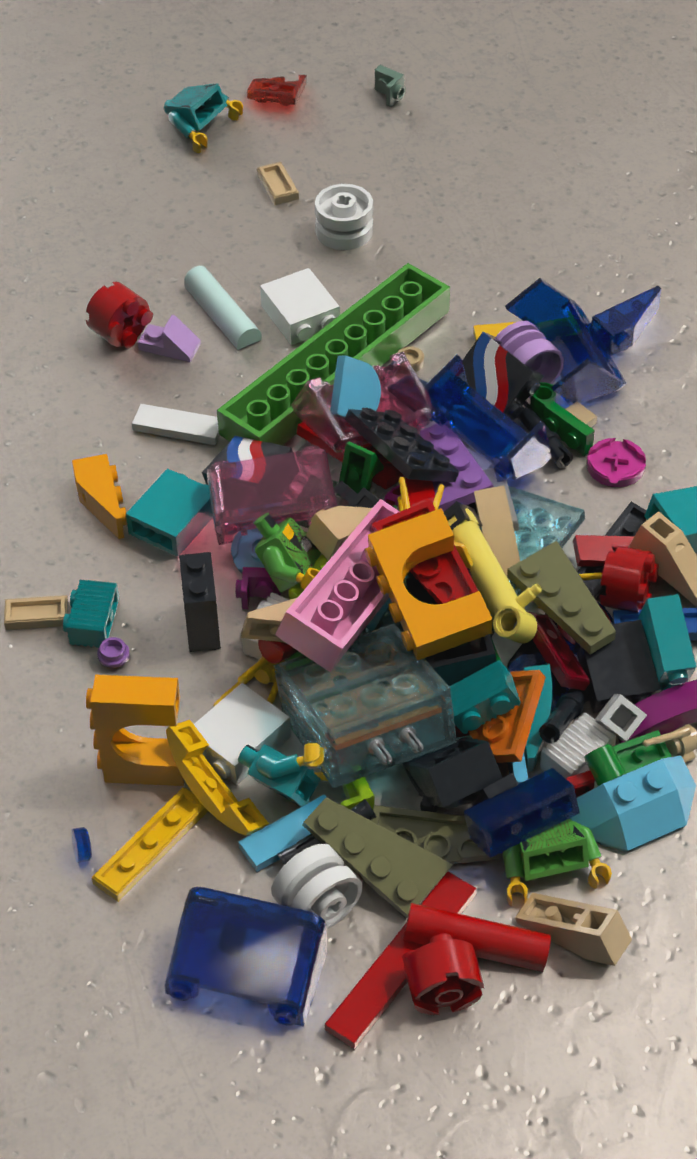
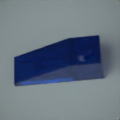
[590,286,662,356]

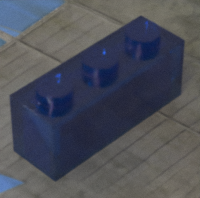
[463,767,580,858]

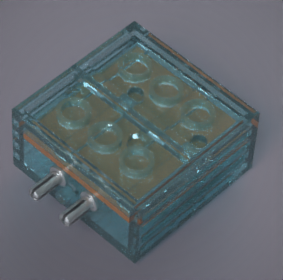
[274,623,457,788]

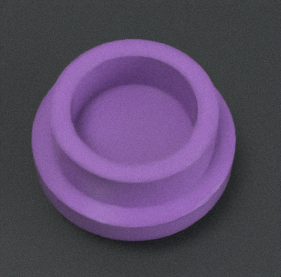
[97,637,130,668]

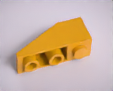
[72,454,127,539]

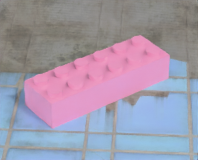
[275,499,409,672]

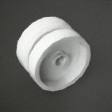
[315,184,373,250]
[271,844,362,935]

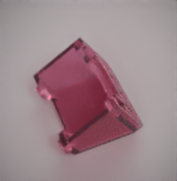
[291,352,437,454]
[207,446,337,545]

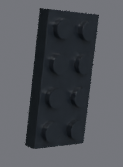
[345,407,459,482]

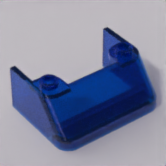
[505,278,626,403]
[423,354,551,480]

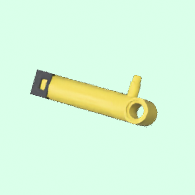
[444,501,542,644]

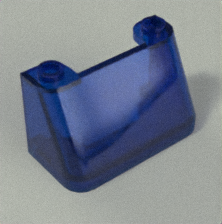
[164,887,328,1027]

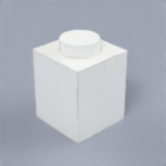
[595,694,647,741]

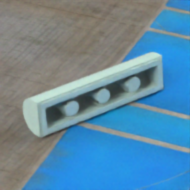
[184,266,262,350]

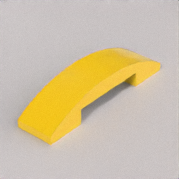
[166,720,269,836]

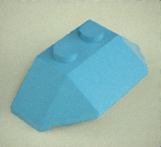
[563,756,696,852]

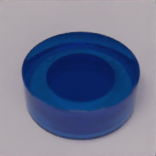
[71,827,92,863]

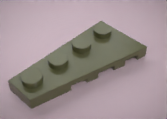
[507,541,616,654]
[372,805,510,864]

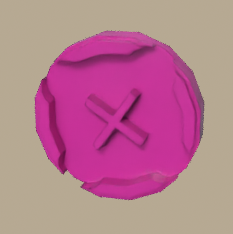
[587,438,646,487]

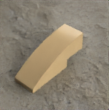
[474,485,520,581]

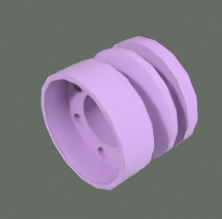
[496,321,564,398]

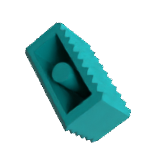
[63,579,120,648]
[441,660,521,734]

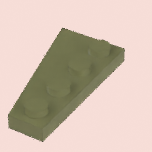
[302,797,453,919]

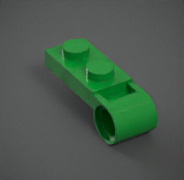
[530,382,595,457]
[584,730,672,786]

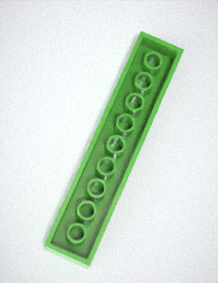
[217,263,450,445]

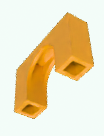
[364,508,493,661]
[86,675,185,786]

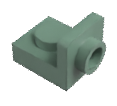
[374,65,406,107]

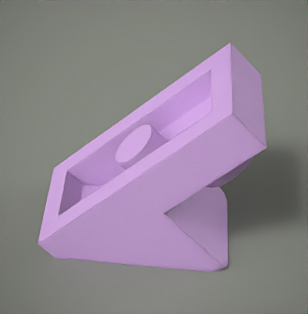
[138,314,201,362]

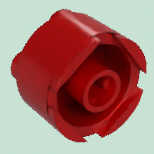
[86,282,153,348]
[600,545,659,613]
[402,933,484,1015]

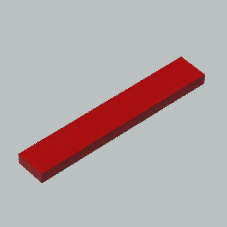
[325,871,477,1049]

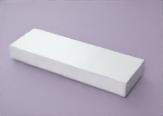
[132,404,220,445]

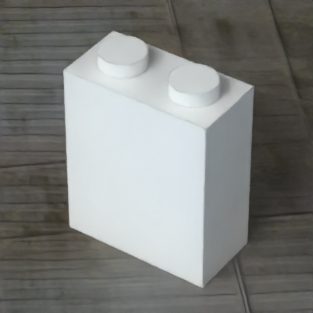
[260,268,340,345]
[194,683,291,785]

